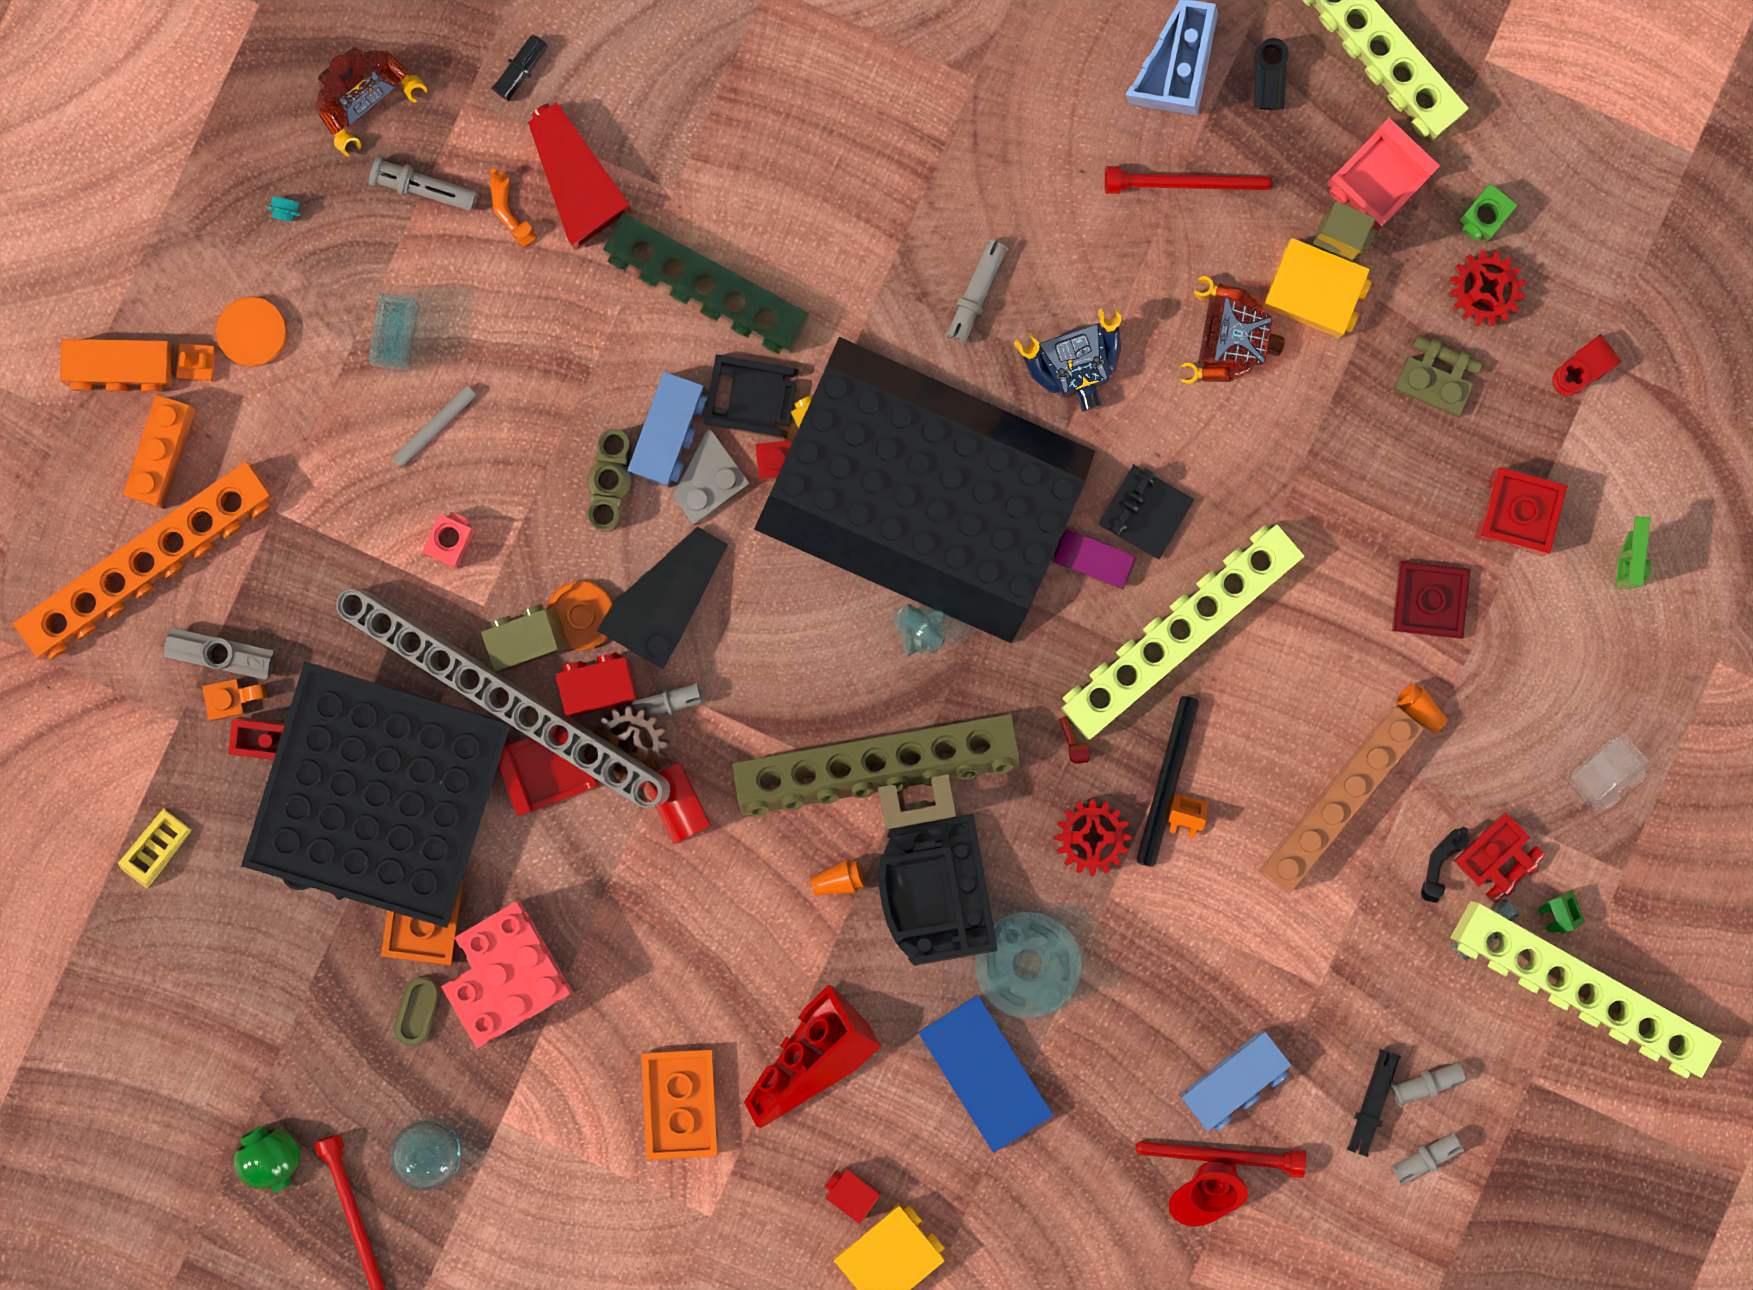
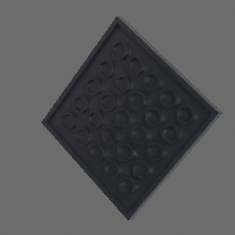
[241,661,510,928]

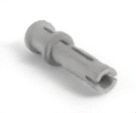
[368,155,478,212]

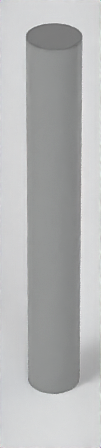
[392,385,477,468]

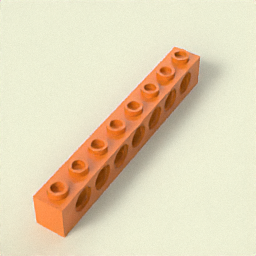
[13,461,275,660]

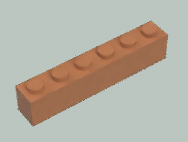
[1258,706,1424,894]

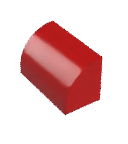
[645,762,711,844]

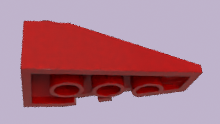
[744,985,881,1128]

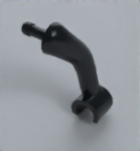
[1420,827,1469,903]

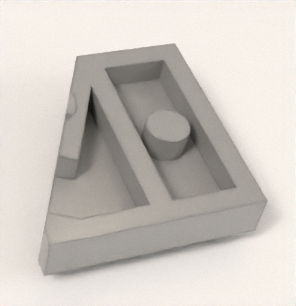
[672,429,750,526]

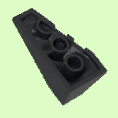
[597,527,728,669]

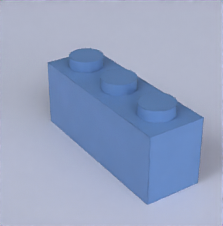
[627,371,708,488]
[1179,1030,1292,1131]

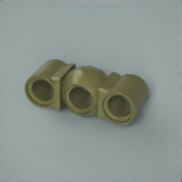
[587,429,632,532]

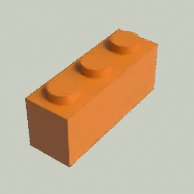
[60,339,174,393]
[122,394,197,509]

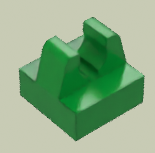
[1539,890,1585,934]

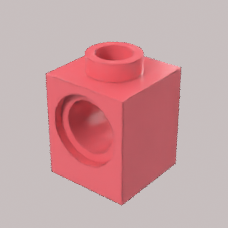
[422,511,475,569]

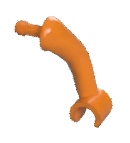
[489,168,537,247]

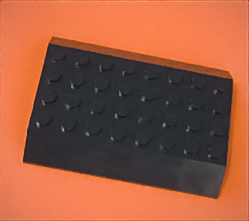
[754,337,1095,644]

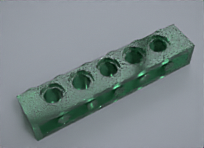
[603,213,809,355]

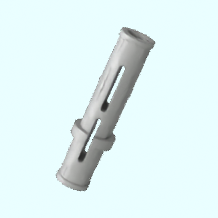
[946,239,1008,344]

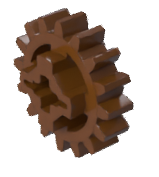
[592,705,670,780]

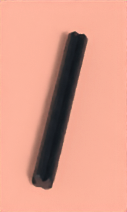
[1137,696,1199,867]

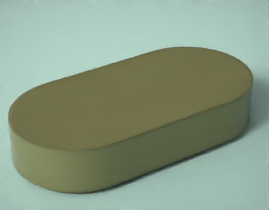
[394,976,441,1046]

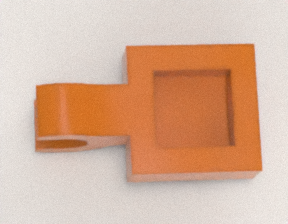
[202,679,268,721]

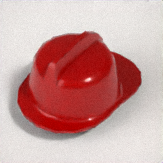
[1168,1161,1248,1227]

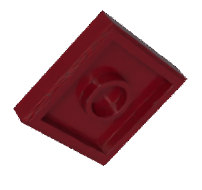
[1392,561,1470,639]

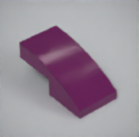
[1053,529,1137,590]

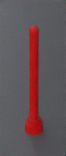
[1104,166,1273,194]
[313,1134,386,1290]
[1135,1141,1306,1178]

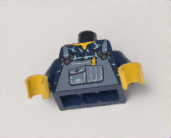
[1014,306,1121,412]

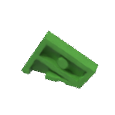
[1615,516,1651,590]

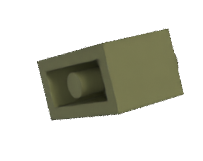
[481,604,569,672]

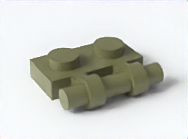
[1394,335,1483,417]

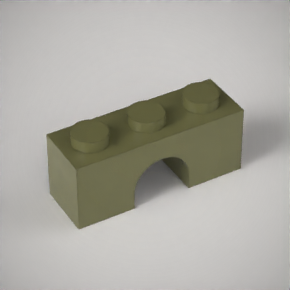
[1311,201,1377,261]

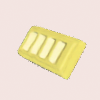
[118,808,192,889]

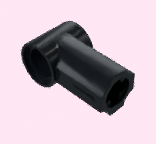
[1253,38,1289,110]

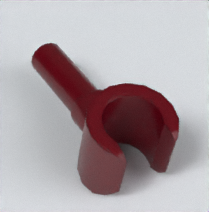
[1059,716,1090,764]

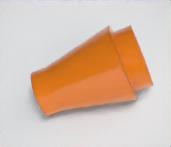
[1395,683,1448,734]
[810,859,865,897]

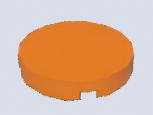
[216,296,287,368]
[547,581,613,651]

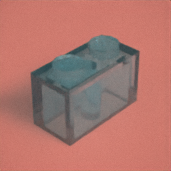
[368,293,419,373]

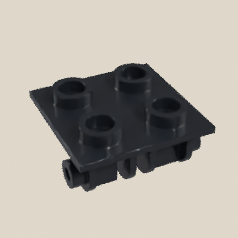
[1099,464,1194,560]

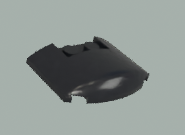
[879,814,998,966]

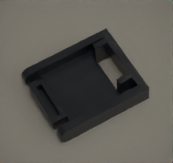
[704,354,799,439]

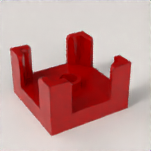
[1475,467,1568,556]

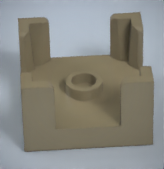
[878,774,956,829]

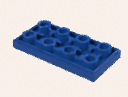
[918,994,1053,1153]

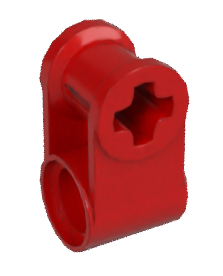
[1552,334,1622,396]

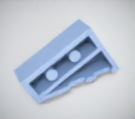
[1125,0,1218,116]

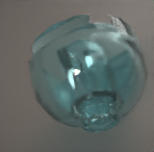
[390,1120,461,1191]

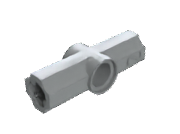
[164,627,276,681]

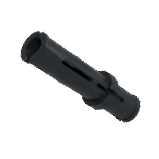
[1346,1049,1401,1157]

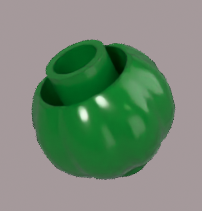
[233,1125,300,1193]

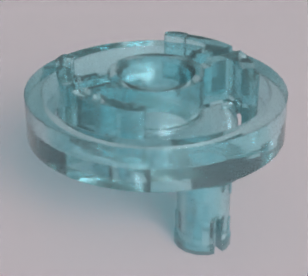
[975,911,1082,1019]

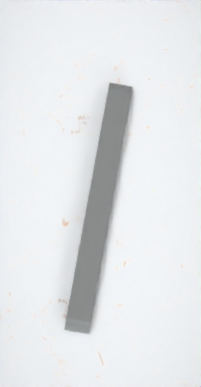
[336,589,670,808]

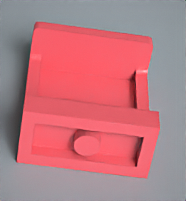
[1327,118,1440,232]

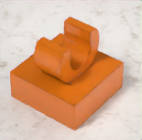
[176,343,216,382]
[1168,793,1209,839]

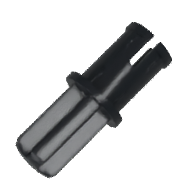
[491,35,548,102]

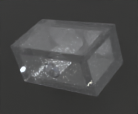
[1564,732,1652,811]

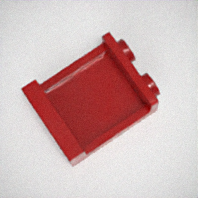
[498,720,599,816]

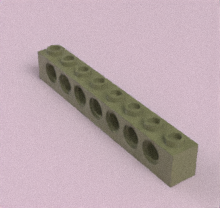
[732,714,1020,817]

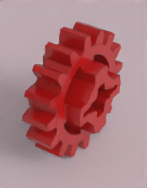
[1448,250,1526,327]
[1054,799,1131,876]

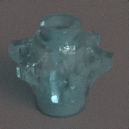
[893,604,945,657]

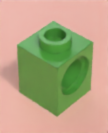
[1459,183,1517,243]

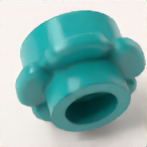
[266,196,301,222]

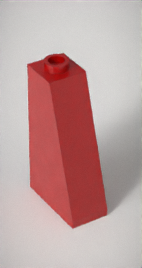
[528,102,632,250]

